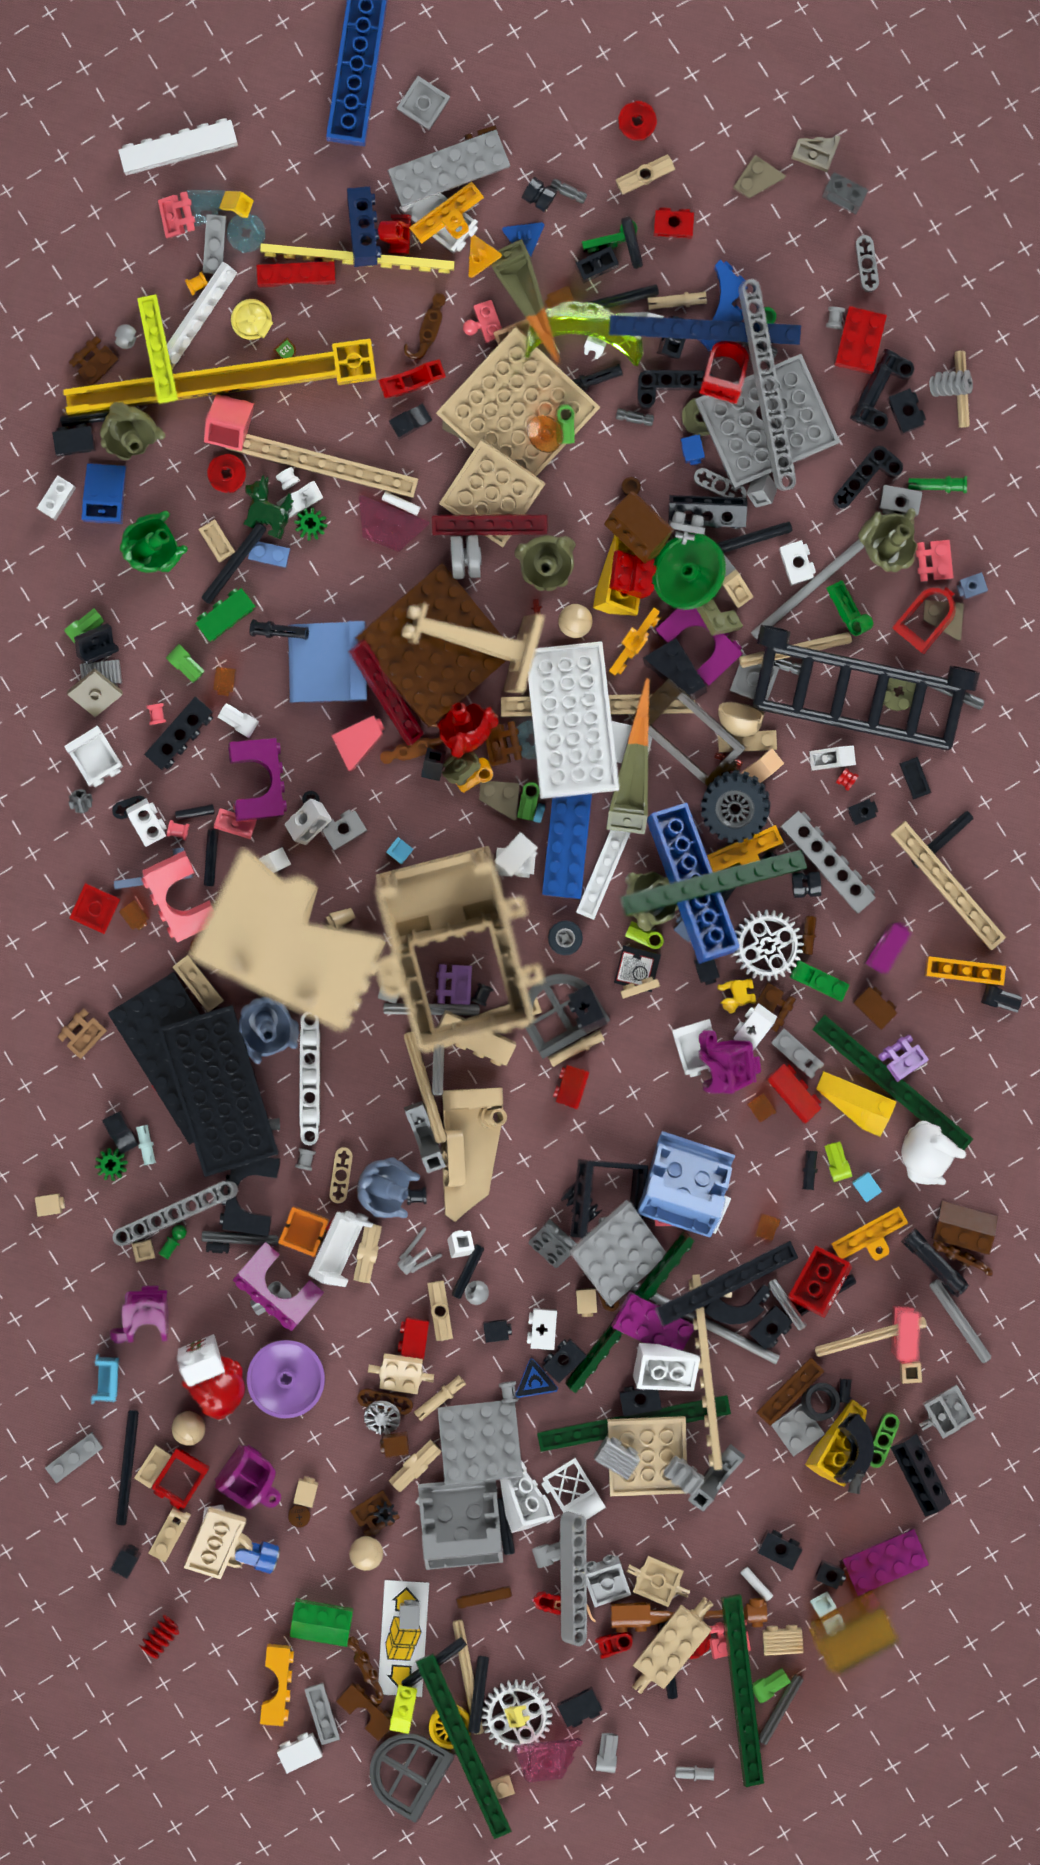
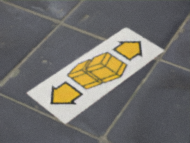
[378,1580,429,1697]

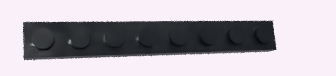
[654,1241,798,1326]

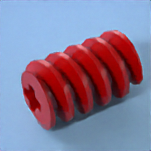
[138,1614,180,1659]

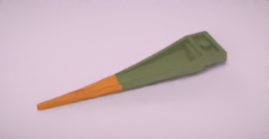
[491,239,559,363]
[606,677,649,834]

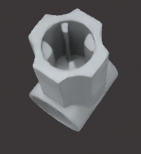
[250,1281,291,1316]
[532,1542,561,1568]
[595,1733,618,1773]

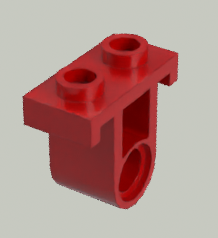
[378,214,412,254]

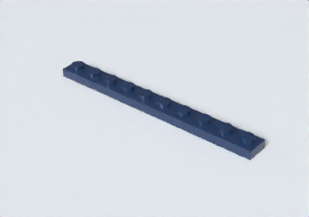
[608,315,801,345]

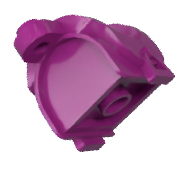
[698,1030,761,1094]
[110,1285,169,1344]
[214,1444,281,1509]

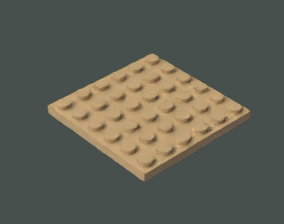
[436,327,600,476]

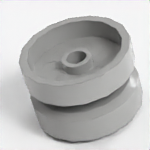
[451,535,482,579]

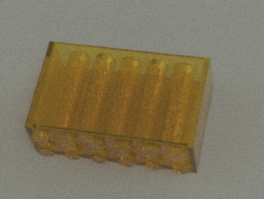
[809,1590,900,1675]

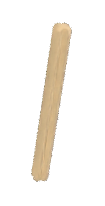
[739,632,852,668]
[404,1032,447,1143]
[815,1317,927,1357]
[453,1620,484,1735]

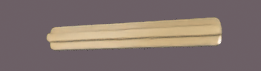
[954,351,970,428]

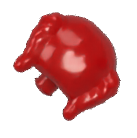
[437,702,499,758]
[182,1356,245,1420]

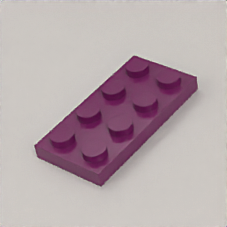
[611,1292,694,1351]
[843,1528,929,1595]

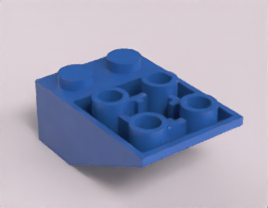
[82,464,126,524]

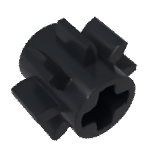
[373,1501,398,1526]

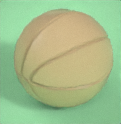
[558,604,593,638]
[172,1411,206,1446]
[349,1536,383,1571]

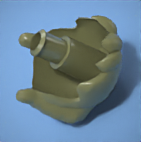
[100,402,166,460]
[858,508,918,572]
[514,535,576,591]
[625,872,679,931]

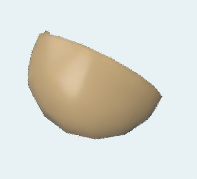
[718,702,765,737]

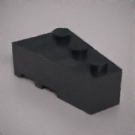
[643,638,707,700]

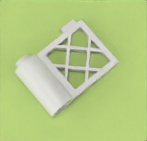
[541,1458,606,1520]

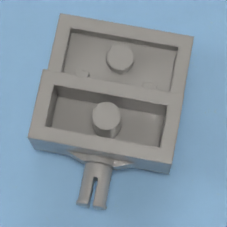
[919,1384,976,1439]

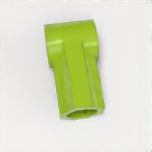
[625,921,664,949]
[824,1141,852,1182]

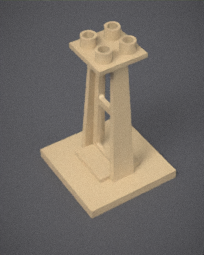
[401,604,545,693]

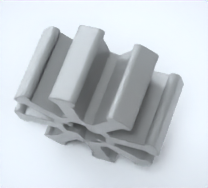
[664,1456,705,1496]

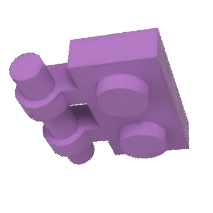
[436,964,472,1005]
[879,1035,929,1082]

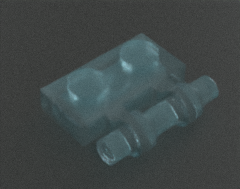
[187,190,226,226]

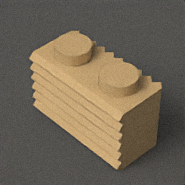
[762,1624,803,1656]

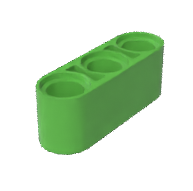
[870,1412,900,1468]

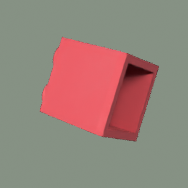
[204,394,254,451]
[332,716,385,772]

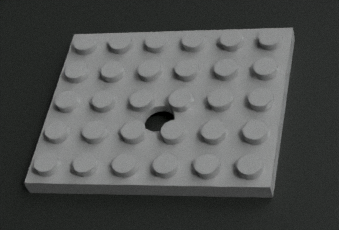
[695,354,840,489]

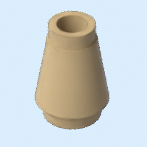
[325,908,355,930]

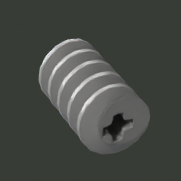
[929,370,973,397]

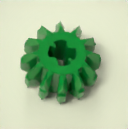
[294,507,327,541]
[95,1148,128,1181]

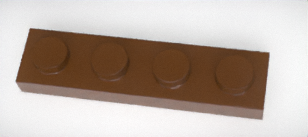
[756,1357,825,1426]

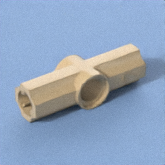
[615,154,675,195]
[354,1224,382,1283]
[427,1280,453,1341]
[389,1439,442,1492]

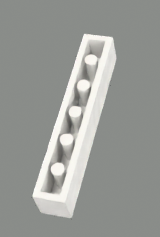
[119,118,238,175]

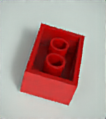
[834,306,887,375]
[788,1246,852,1318]

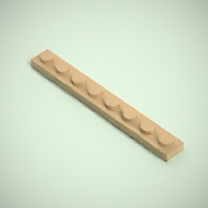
[890,821,1006,950]

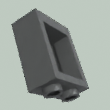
[822,172,868,214]

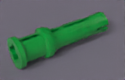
[908,476,967,493]

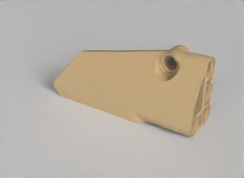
[441,1088,507,1222]

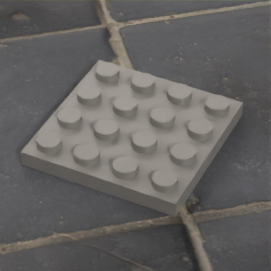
[569,1200,666,1306]
[438,1401,523,1486]

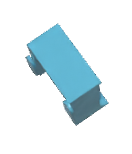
[92,1353,119,1404]

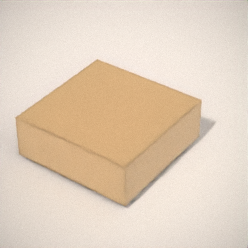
[132,1239,156,1263]

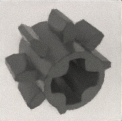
[68,789,93,813]

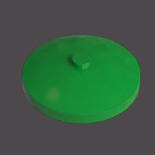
[652,533,726,610]

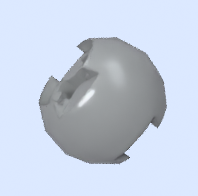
[114,324,137,349]
[465,1280,489,1305]

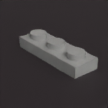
[203,214,226,274]
[45,1432,104,1483]
[304,1683,340,1745]

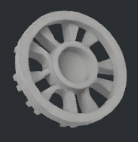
[364,1401,401,1435]

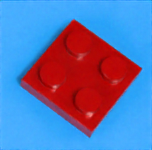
[69,883,121,934]

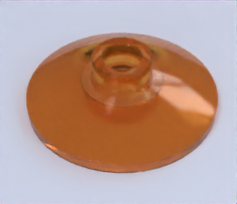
[527,415,563,453]

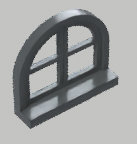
[525,974,610,1059]
[370,1733,456,1823]

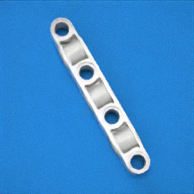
[300,1013,320,1145]

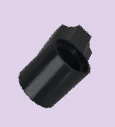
[981,984,1023,1013]

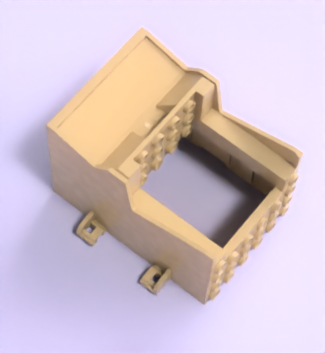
[376,846,544,1052]
[190,849,386,1030]

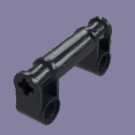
[850,349,914,432]
[901,1228,969,1297]

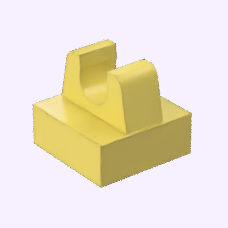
[504,1705,530,1728]

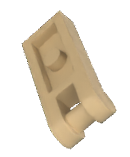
[148,1507,191,1562]

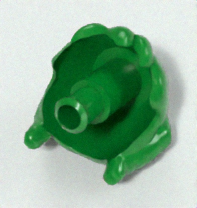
[120,511,188,573]

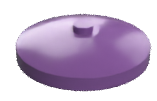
[247,1340,325,1418]

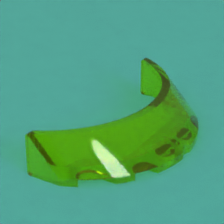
[525,301,643,366]

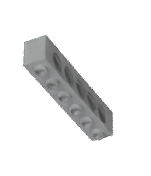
[780,811,876,914]

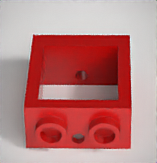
[152,1447,210,1509]

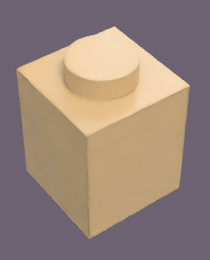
[35,1193,65,1217]
[576,1288,597,1317]
[900,1361,922,1384]
[293,1476,318,1508]

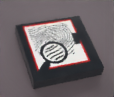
[614,945,661,992]

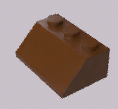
[604,491,674,563]
[931,1201,998,1255]

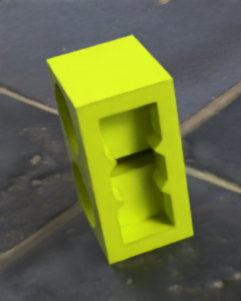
[390,1685,417,1734]

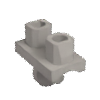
[669,511,705,545]

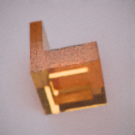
[747,1093,777,1122]
[754,1213,781,1241]

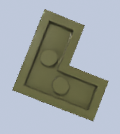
[697,598,743,636]

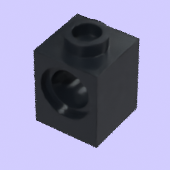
[694,959,720,985]
[483,1319,512,1343]
[814,1560,846,1589]

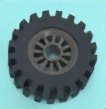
[701,770,771,843]

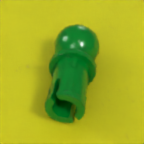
[158,1225,187,1260]

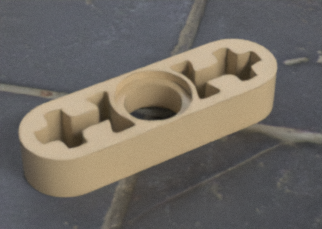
[330,1147,353,1203]

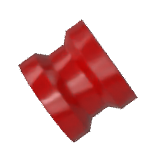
[835,767,859,791]

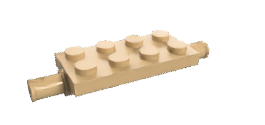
[632,1597,713,1694]

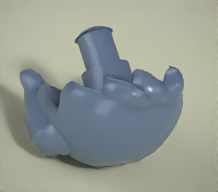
[239,997,300,1064]
[357,1157,420,1218]

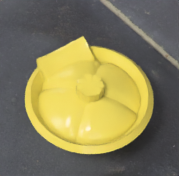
[231,299,273,340]

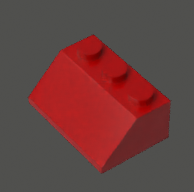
[766,1063,822,1124]

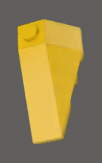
[593,535,640,616]
[816,1071,896,1136]
[805,1400,867,1487]

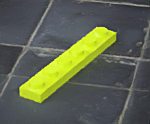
[137,294,178,404]

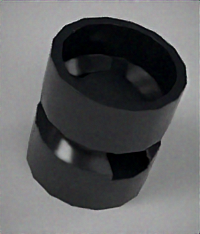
[521,177,558,213]
[792,872,821,898]

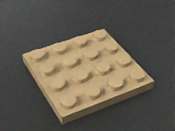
[439,439,546,548]
[607,1416,687,1496]

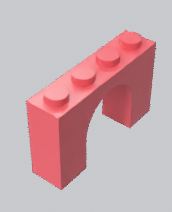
[141,850,214,943]
[891,1306,920,1364]

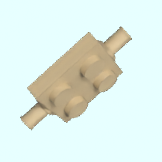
[368,1353,434,1395]
[626,1555,690,1607]

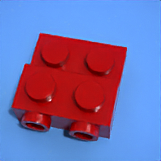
[609,550,657,599]

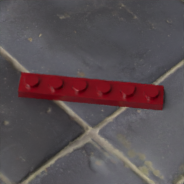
[432,514,548,535]
[348,640,424,746]

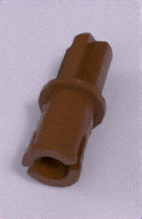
[801,916,817,955]

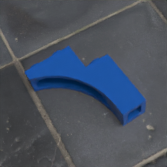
[698,260,748,353]

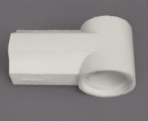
[218,703,259,738]

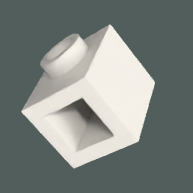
[447,1230,474,1258]

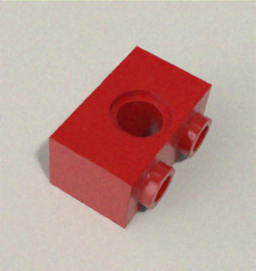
[653,207,694,239]

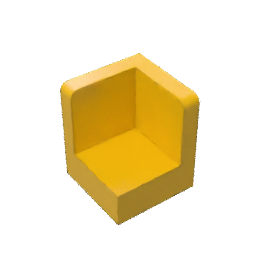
[219,191,254,218]

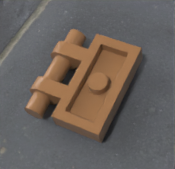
[57,1008,108,1059]

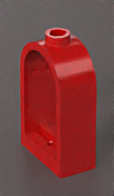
[700,341,749,404]
[892,587,956,654]

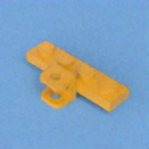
[409,182,484,244]
[609,608,660,676]
[707,825,784,872]
[831,1206,908,1261]

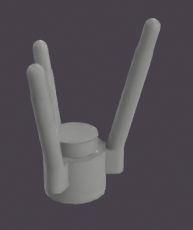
[397,1228,442,1275]

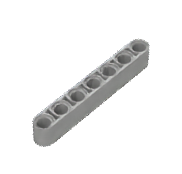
[113,1181,238,1246]
[560,1511,587,1646]

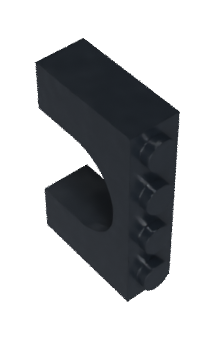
[219,1157,281,1236]

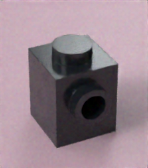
[421,747,446,781]
[847,799,878,826]

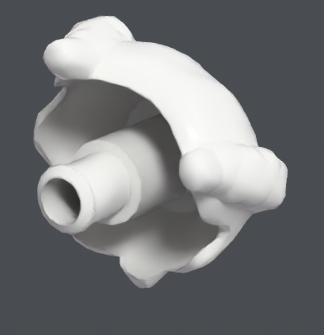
[902,1121,966,1185]

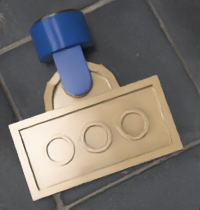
[184,1507,280,1579]

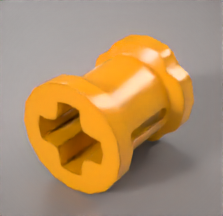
[185,271,208,296]

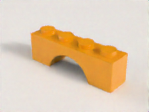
[260,1644,294,1726]

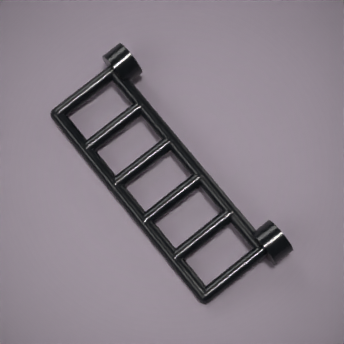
[753,625,980,750]

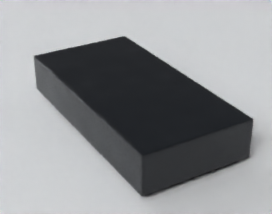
[899,757,931,800]

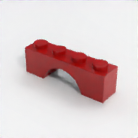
[257,261,336,288]

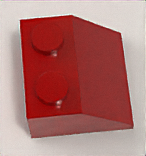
[553,1065,590,1110]

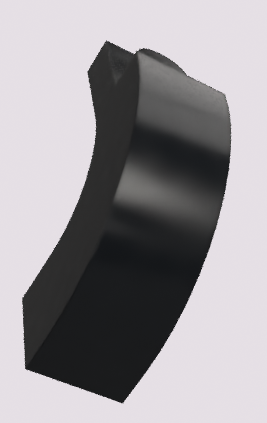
[704,1283,770,1325]
[834,1413,874,1483]

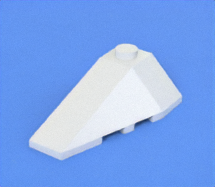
[500,1461,554,1533]

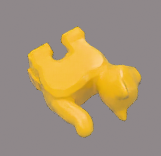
[717,979,756,1014]

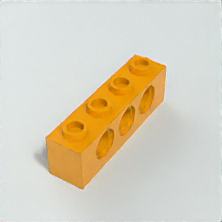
[924,956,1006,985]

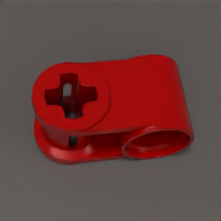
[595,1632,633,1659]

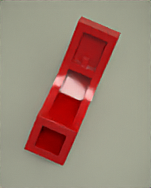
[378,359,446,399]

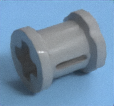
[826,307,845,329]
[295,1148,316,1171]
[499,1381,519,1403]

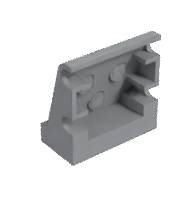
[418,1480,503,1570]

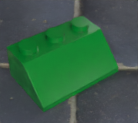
[290,1598,354,1647]

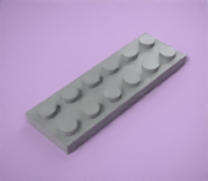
[388,130,510,207]

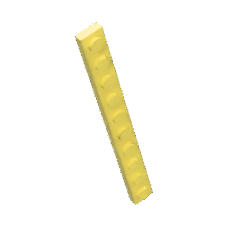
[260,244,455,274]

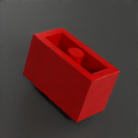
[398,1317,429,1360]

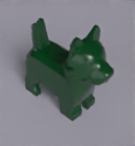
[243,475,294,539]

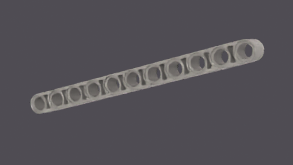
[739,279,796,491]

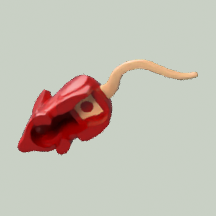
[532,1591,596,1622]

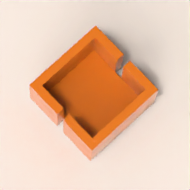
[278,1205,330,1257]

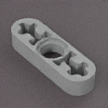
[855,235,879,292]
[694,468,747,498]

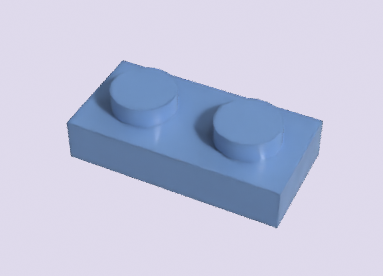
[248,541,290,568]

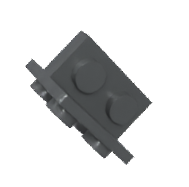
[528,1219,577,1268]

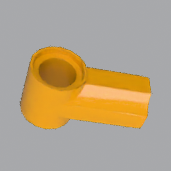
[456,758,493,793]

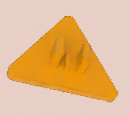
[468,235,502,278]

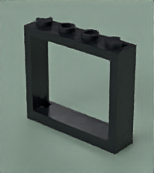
[570,1159,648,1239]

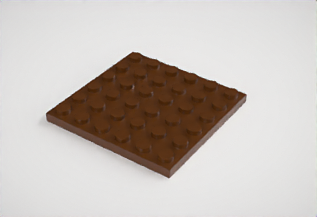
[354,563,507,728]

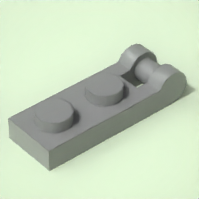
[771,1028,825,1079]

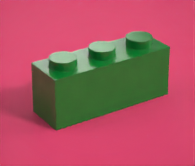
[195,588,257,643]

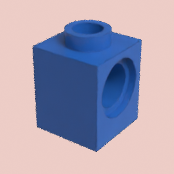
[680,434,705,465]

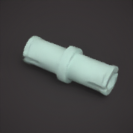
[136,1125,156,1165]

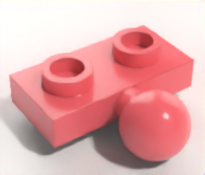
[463,300,502,343]
[214,799,257,840]

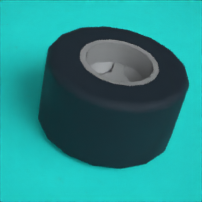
[548,921,583,955]

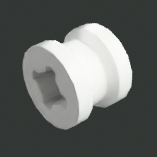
[276,467,300,490]

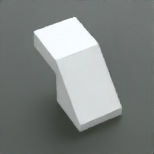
[277,481,323,519]
[258,847,291,873]

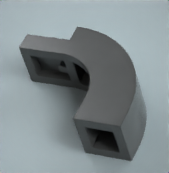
[404,1101,446,1173]
[688,1444,745,1511]

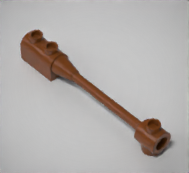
[611,1598,767,1633]

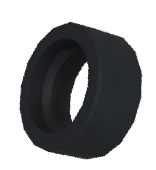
[801,1383,840,1421]

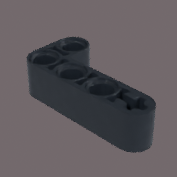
[638,370,714,409]
[832,446,903,510]

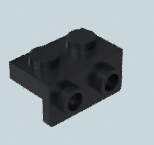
[74,623,119,664]

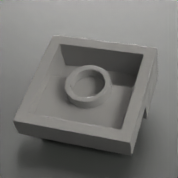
[586,1555,631,1607]

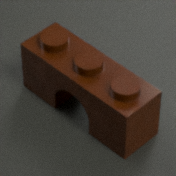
[336,1682,392,1741]

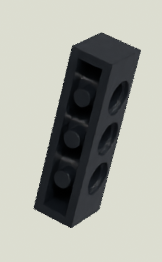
[668,495,747,529]
[144,696,214,771]
[890,1434,951,1517]

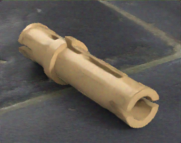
[648,291,707,310]
[548,1029,605,1067]
[414,1375,466,1421]

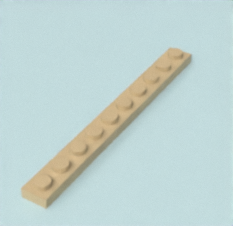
[226,434,418,498]
[501,694,695,717]
[688,1274,722,1470]

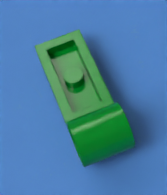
[582,221,638,254]
[826,580,873,636]
[790,960,850,1002]

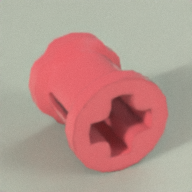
[146,703,166,725]
[167,820,190,841]

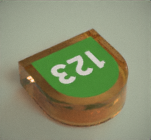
[273,337,296,359]

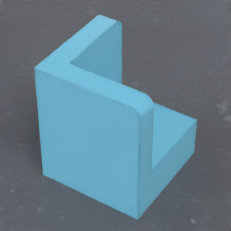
[386,837,414,864]
[851,1172,882,1202]

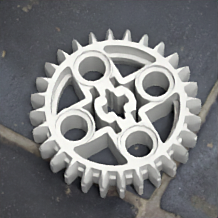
[733,910,804,981]
[481,1679,553,1752]

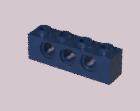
[347,187,381,267]

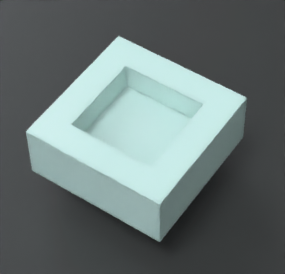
[810,1592,837,1619]

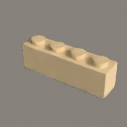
[437,1010,516,1066]

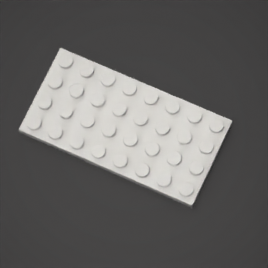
[528,641,619,799]

